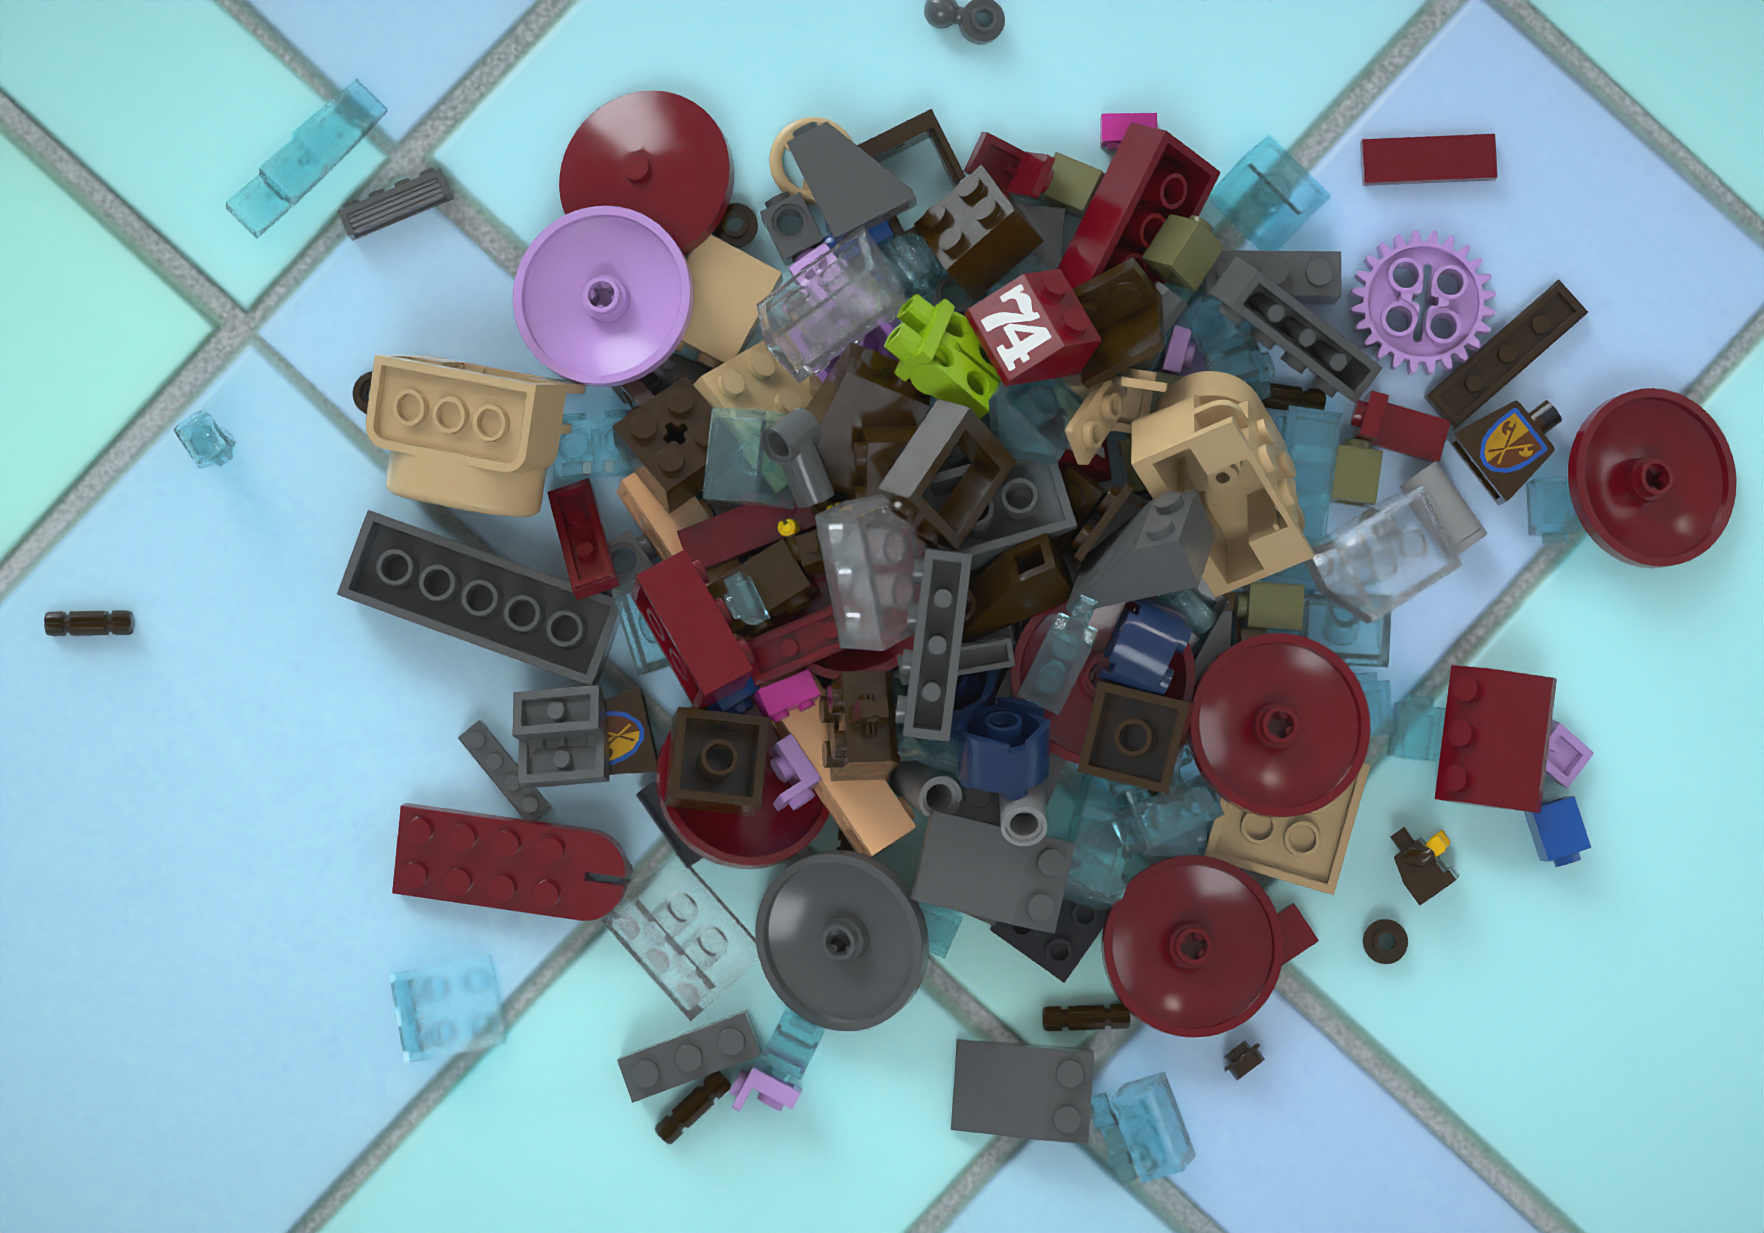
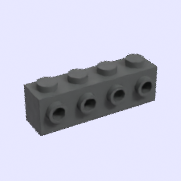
[1209,256,1383,404]
[895,547,972,742]

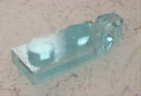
[1017,595,1098,715]

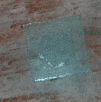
[723,572,770,626]

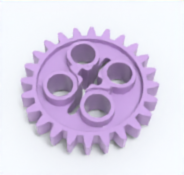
[1349,230,1496,376]

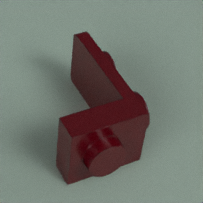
[963,132,1055,199]
[1350,390,1450,463]

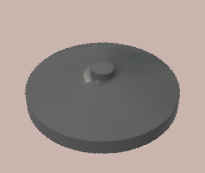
[755,850,929,1031]

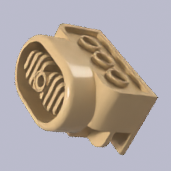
[366,355,586,517]
[1131,371,1314,597]

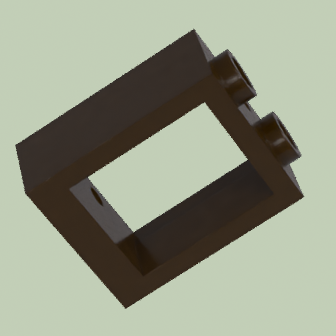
[857,109,966,251]
[878,399,1016,551]

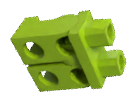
[883,294,1001,418]

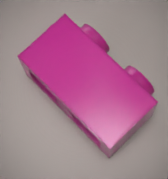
[1100,113,1157,151]
[753,669,821,722]

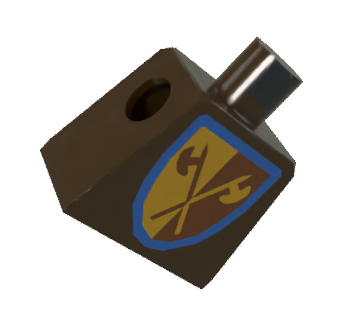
[1447,400,1562,506]
[604,687,658,775]

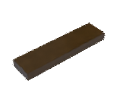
[1424,280,1589,431]

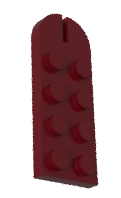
[392,803,633,921]

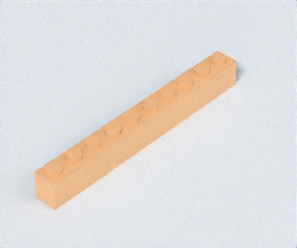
[616,472,916,858]

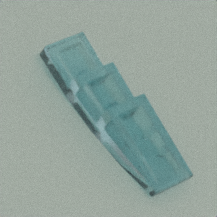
[225,78,388,239]

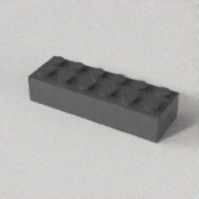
[336,510,627,686]

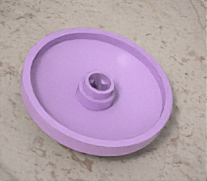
[513,206,694,387]

